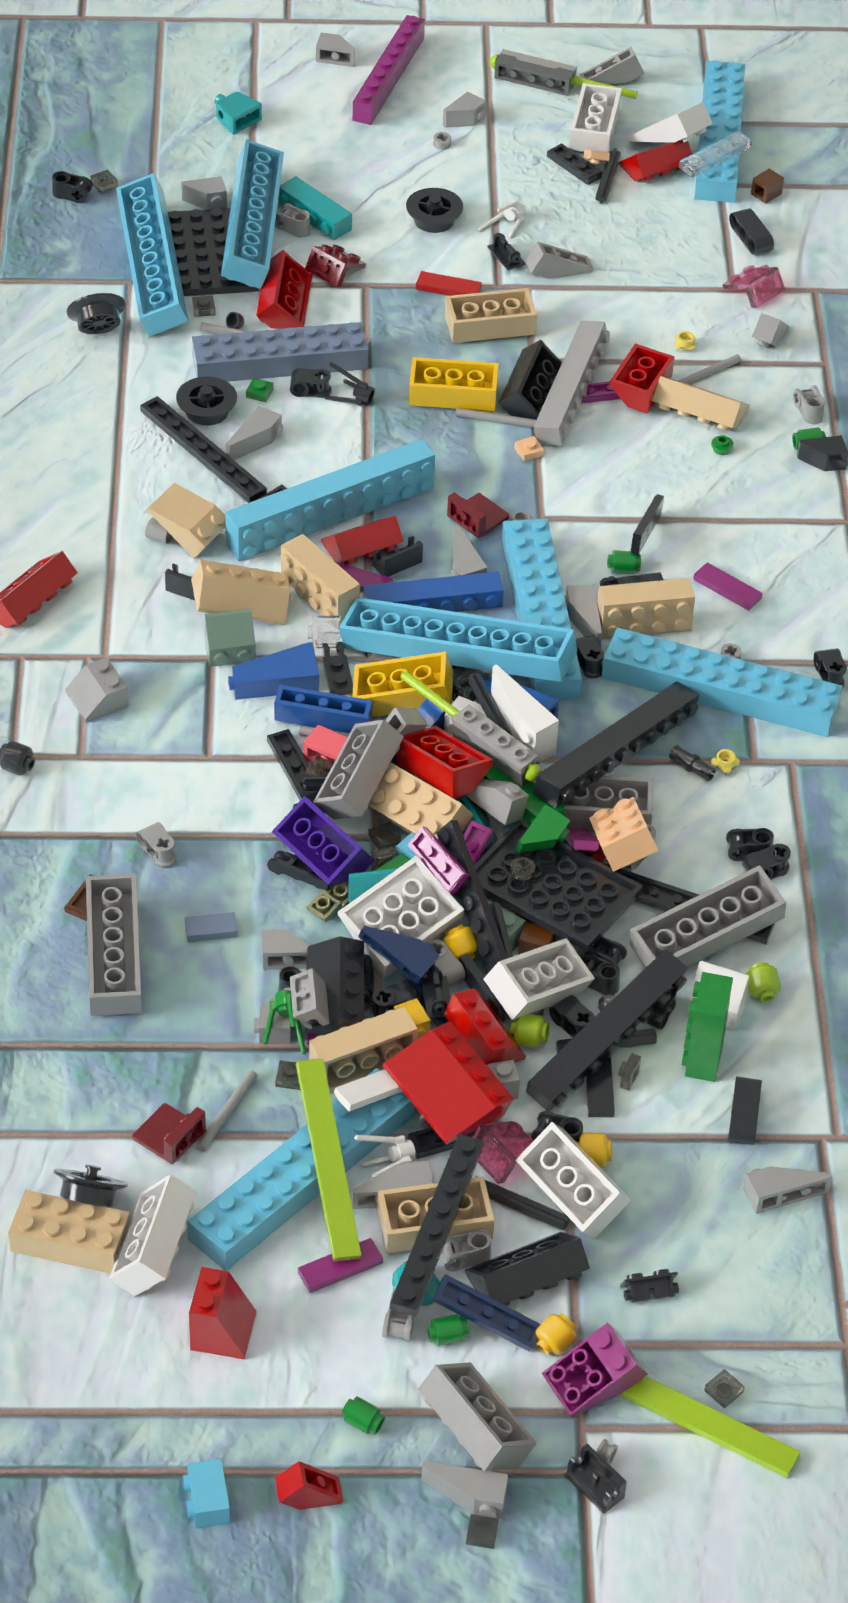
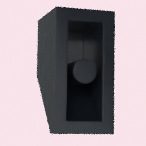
[797,435,848,471]

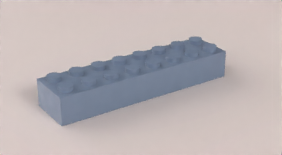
[192,322,368,382]

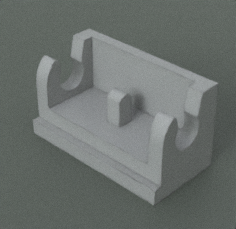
[290,968,330,1029]

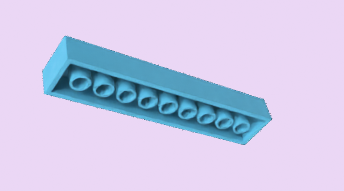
[694,60,745,203]
[221,139,284,289]
[116,173,188,337]
[225,439,435,561]
[502,519,582,700]
[339,597,577,682]
[602,627,843,737]
[187,1068,414,1271]

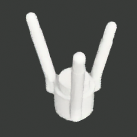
[478,199,525,237]
[354,1135,415,1178]

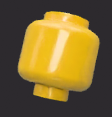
[442,924,478,960]
[576,1133,612,1167]
[536,1313,577,1355]

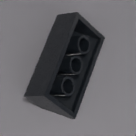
[498,339,562,420]
[305,936,364,1035]
[465,1232,590,1306]

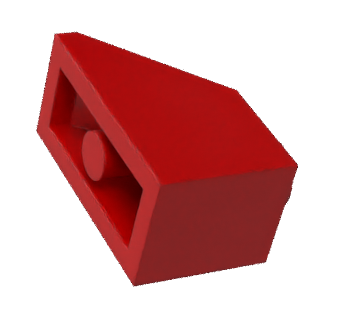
[275,1461,344,1510]

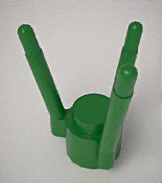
[263,990,306,1055]

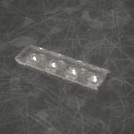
[679,131,752,177]

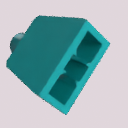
[214,92,262,135]

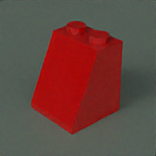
[189,1267,257,1360]

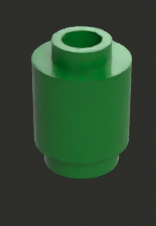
[792,427,826,450]
[607,550,641,574]
[427,1314,470,1347]
[342,1396,386,1435]

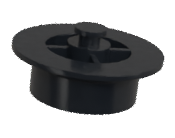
[406,188,463,233]
[66,293,126,334]
[176,376,237,426]
[53,1164,128,1207]

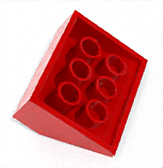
[383,1021,514,1144]

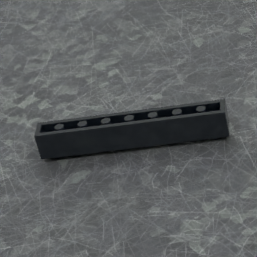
[526,949,689,1111]

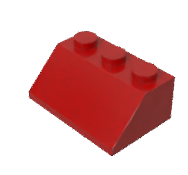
[619,139,694,182]
[609,343,675,414]
[321,516,404,565]
[444,988,526,1065]

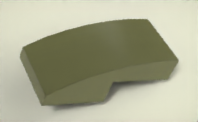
[306,882,349,922]

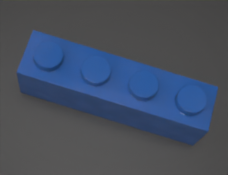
[274,685,373,733]

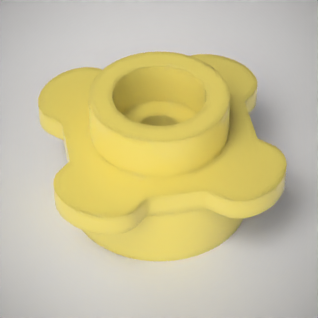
[674,331,696,350]
[711,749,740,773]

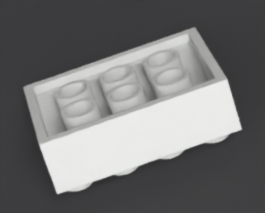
[338,856,464,979]

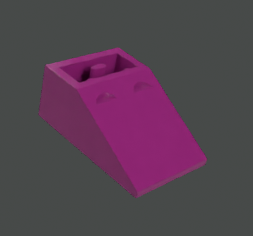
[541,1322,648,1417]

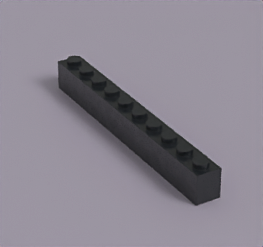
[533,681,699,808]

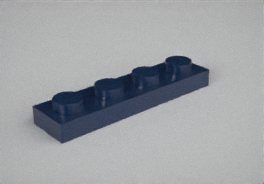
[432,1274,541,1352]

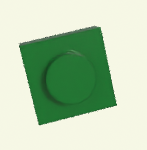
[246,378,273,402]

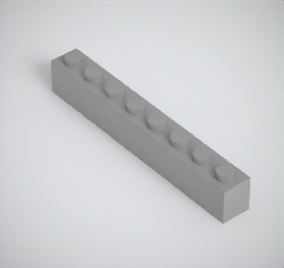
[534,321,610,446]

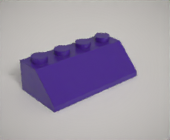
[272,796,375,887]

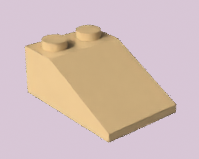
[146,483,225,558]

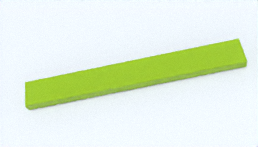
[296,1059,361,1261]
[619,1376,801,1478]

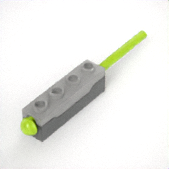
[490,49,638,99]
[400,671,541,787]

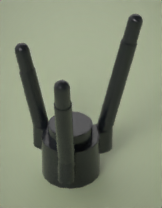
[324,362,375,406]

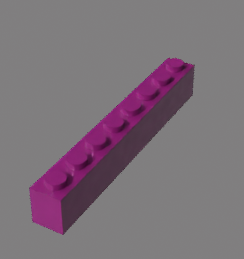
[352,15,425,125]

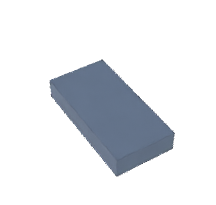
[185,912,238,942]

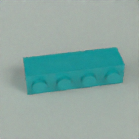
[278,176,352,240]

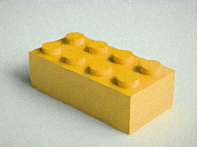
[409,357,499,411]
[352,651,453,717]

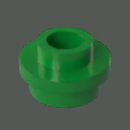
[711,435,733,455]

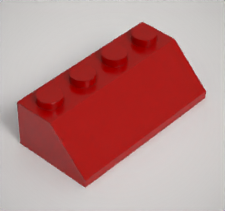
[256,250,312,329]
[0,551,78,628]
[396,726,493,798]

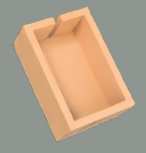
[589,797,658,872]

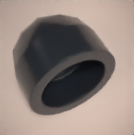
[226,312,245,329]

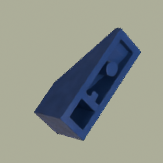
[358,926,440,985]

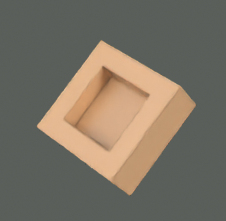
[583,150,610,164]
[514,436,544,462]

